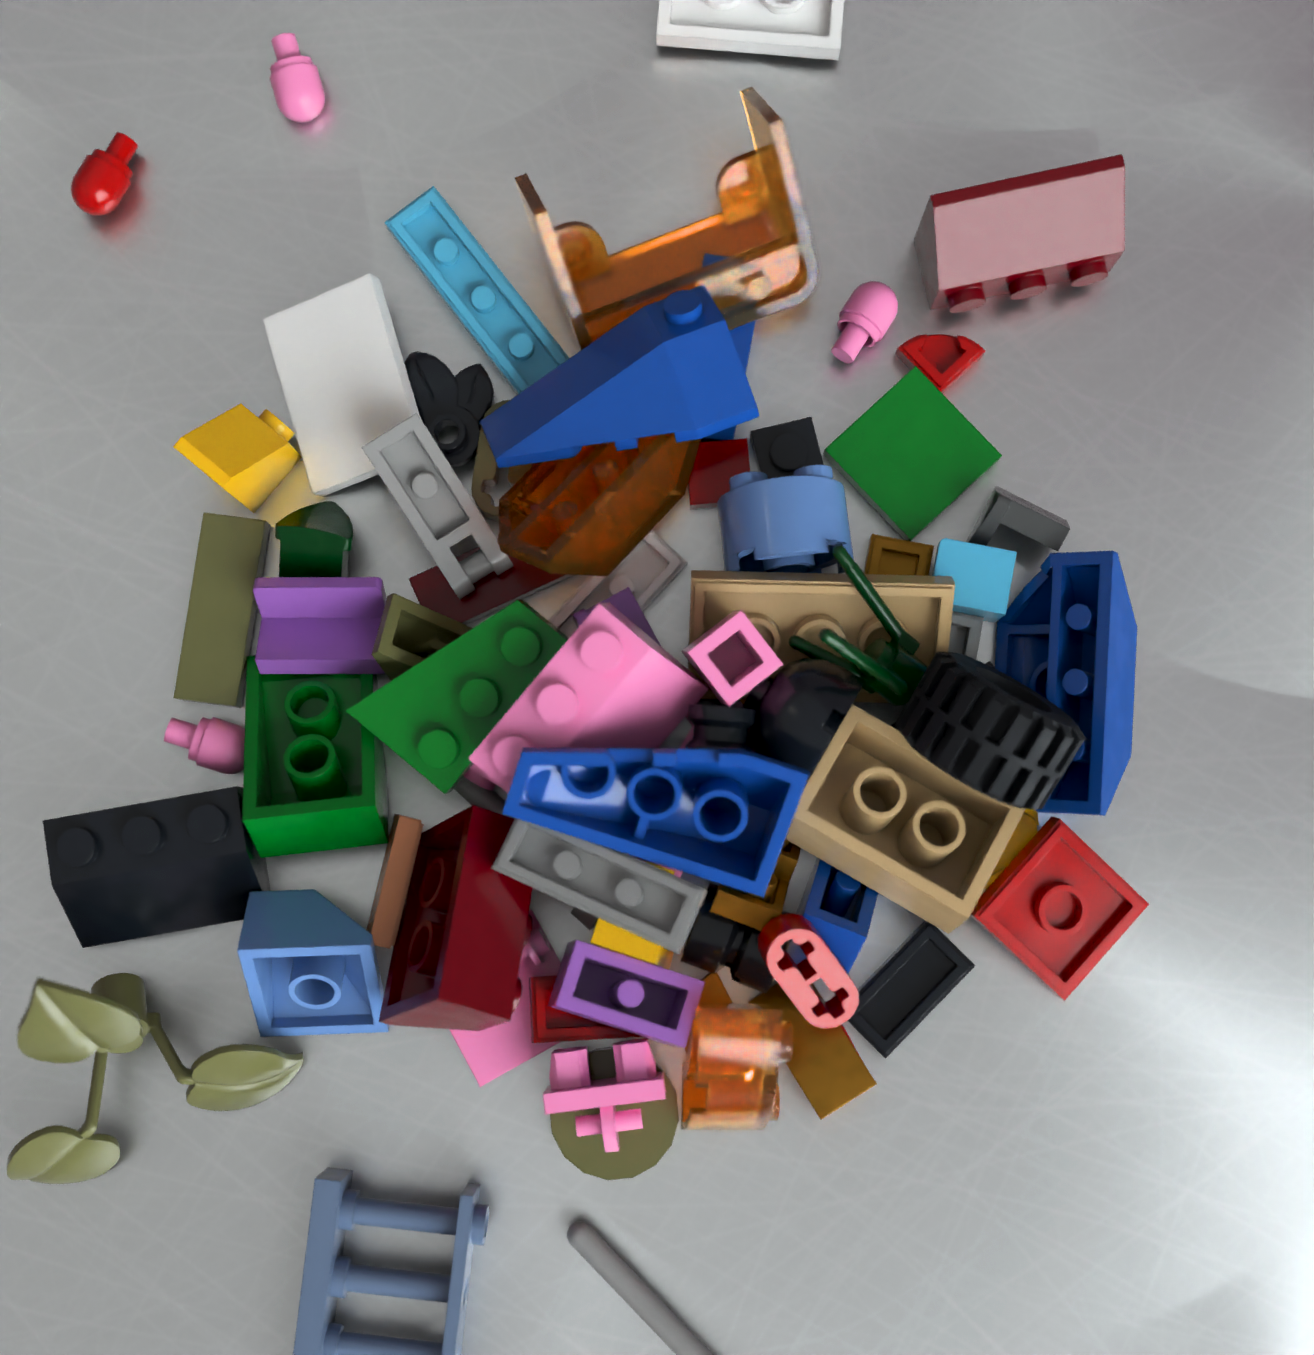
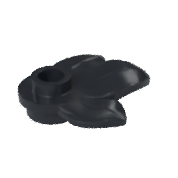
[404,352,494,468]

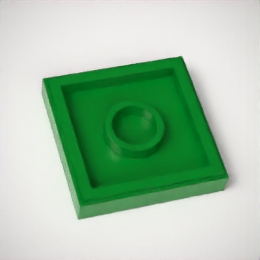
[823,366,1002,541]

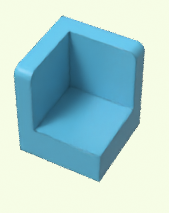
[932,538,1017,623]

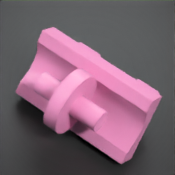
[543,1038,666,1153]

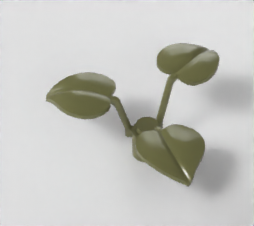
[7,973,303,1184]

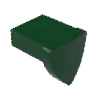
[275,501,353,577]

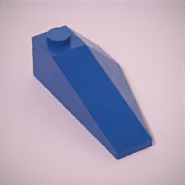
[480,284,759,468]
[502,747,809,898]

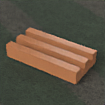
[366,814,424,949]

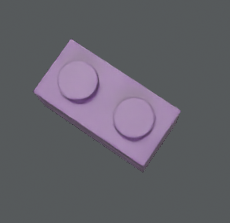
[547,940,705,1048]

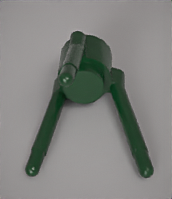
[789,545,927,706]

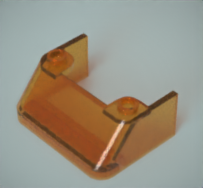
[515,87,819,351]

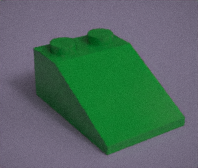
[242,655,389,858]

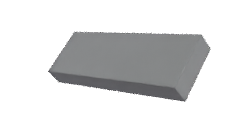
[492,818,707,955]

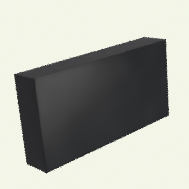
[848,921,975,1059]

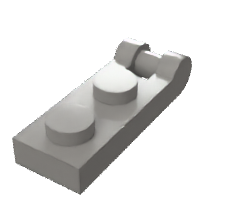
[361,413,514,600]

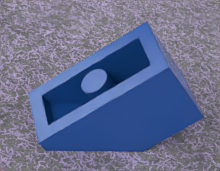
[785,858,878,979]

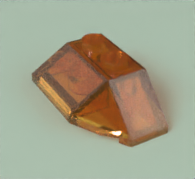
[498,433,701,576]

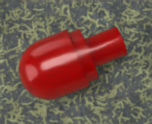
[71,132,138,216]

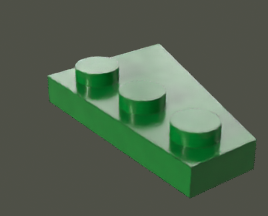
[345,599,569,794]

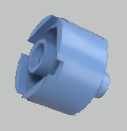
[717,465,854,574]

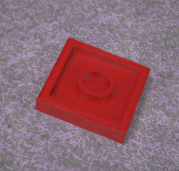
[971,816,1149,1001]

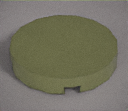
[550,1047,679,1180]

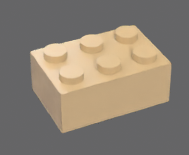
[786,704,1025,934]

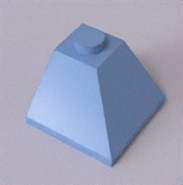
[237,889,389,1037]

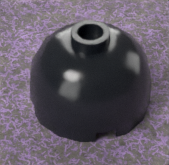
[743,658,866,778]

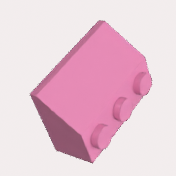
[468,602,709,793]

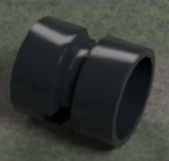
[681,882,789,994]

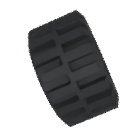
[896,651,1085,810]

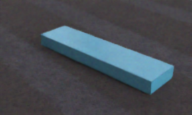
[385,186,569,395]

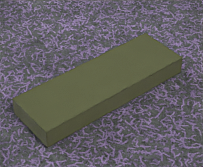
[174,512,270,708]

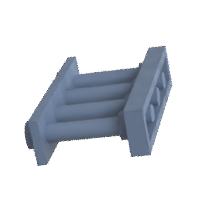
[293,1167,489,1355]

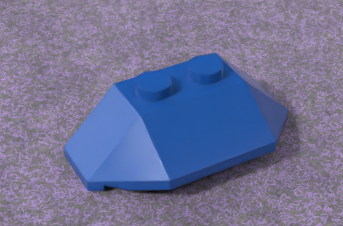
[995,551,1137,816]

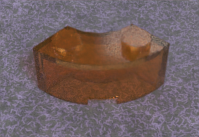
[681,1003,793,1131]

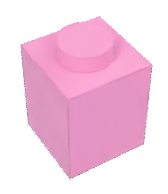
[681,610,783,706]

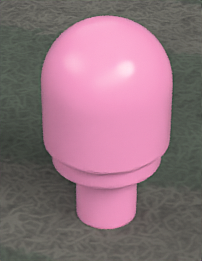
[270,33,325,123]
[831,281,898,364]
[164,717,245,774]

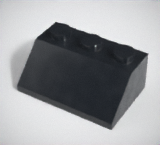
[43,786,271,948]

